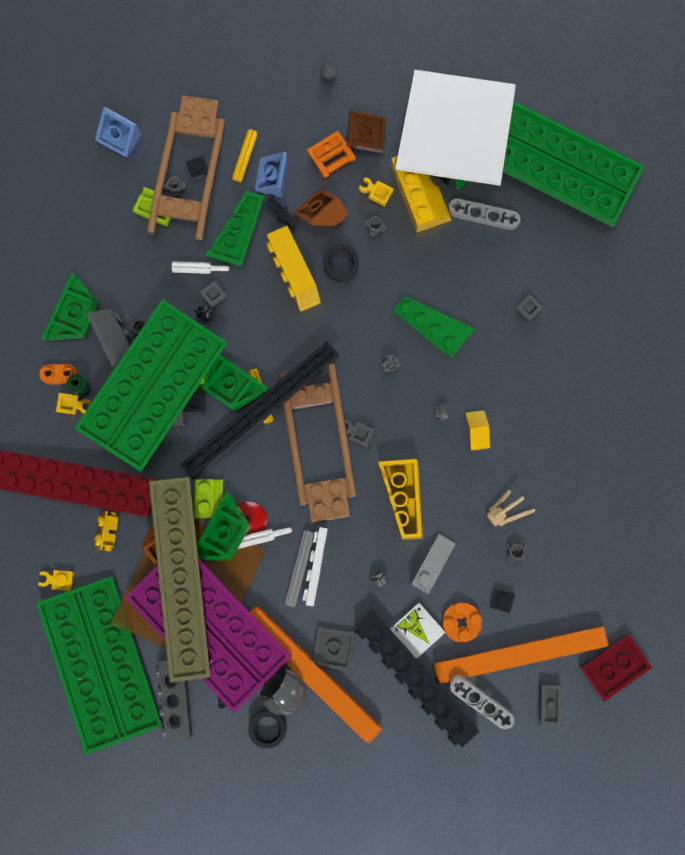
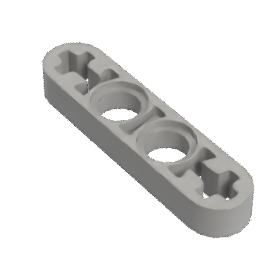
[449,199,520,230]
[449,675,515,729]

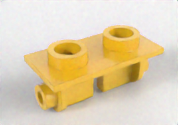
[94,511,119,552]

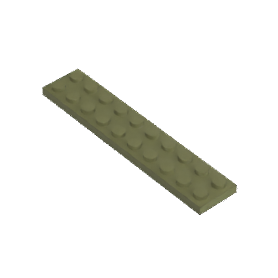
[149,477,210,682]

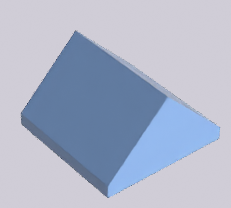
[95,107,141,157]
[254,152,288,198]

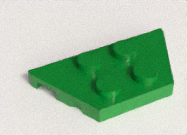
[42,273,100,341]
[203,355,269,411]
[197,492,250,561]

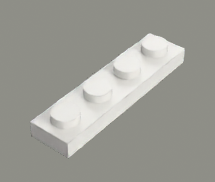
[303,527,328,606]

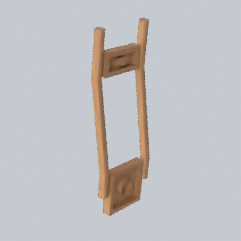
[147,95,225,240]
[279,364,356,523]

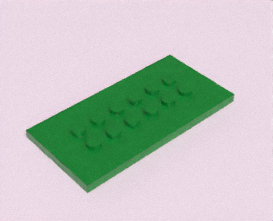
[503,101,644,227]
[74,299,227,472]
[36,576,162,755]

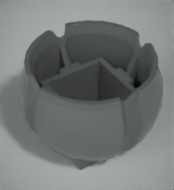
[259,667,306,717]

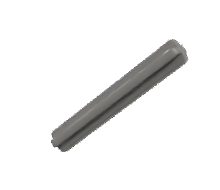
[285,530,315,607]

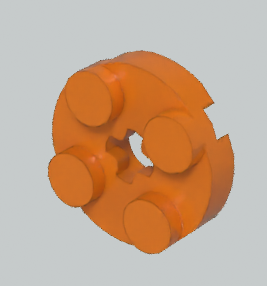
[442,603,482,642]

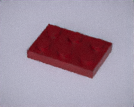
[580,634,652,702]

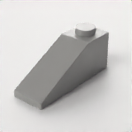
[410,534,456,594]

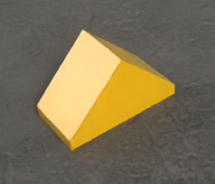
[465,410,490,451]

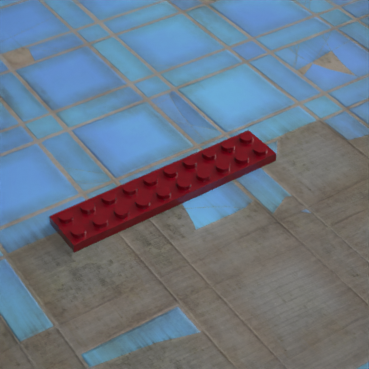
[0,450,158,518]

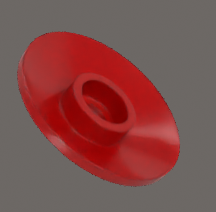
[238,501,268,535]

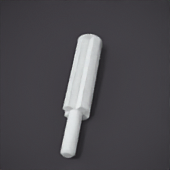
[172,261,229,274]
[238,527,292,549]

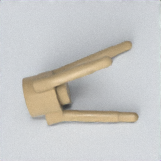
[486,490,535,527]

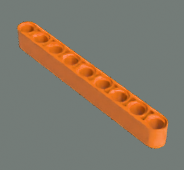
[250,605,383,744]
[433,626,609,684]

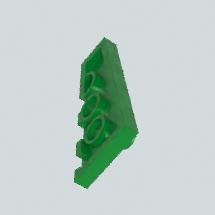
[206,191,265,267]
[393,296,475,359]

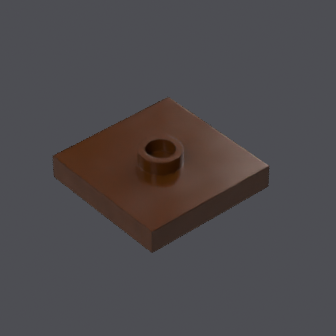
[346,110,386,153]

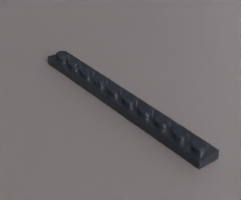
[180,341,340,480]

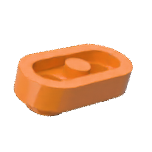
[39,364,79,385]

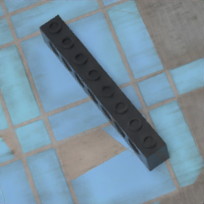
[355,610,480,748]

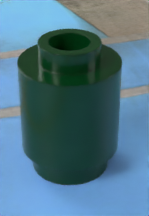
[66,374,89,396]

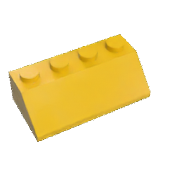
[391,156,451,233]

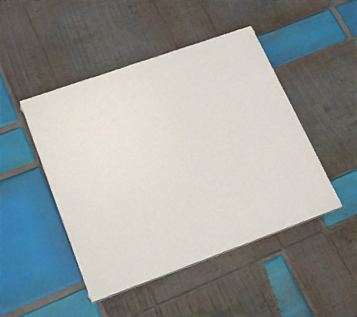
[395,70,516,186]

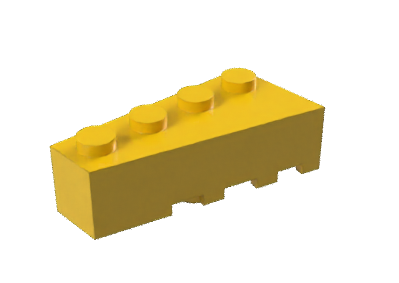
[266,226,321,312]
[378,459,424,540]

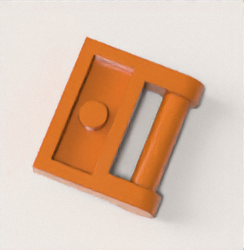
[307,131,356,179]

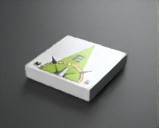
[390,603,445,659]

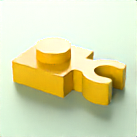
[359,177,394,207]
[56,393,91,415]
[38,570,75,591]

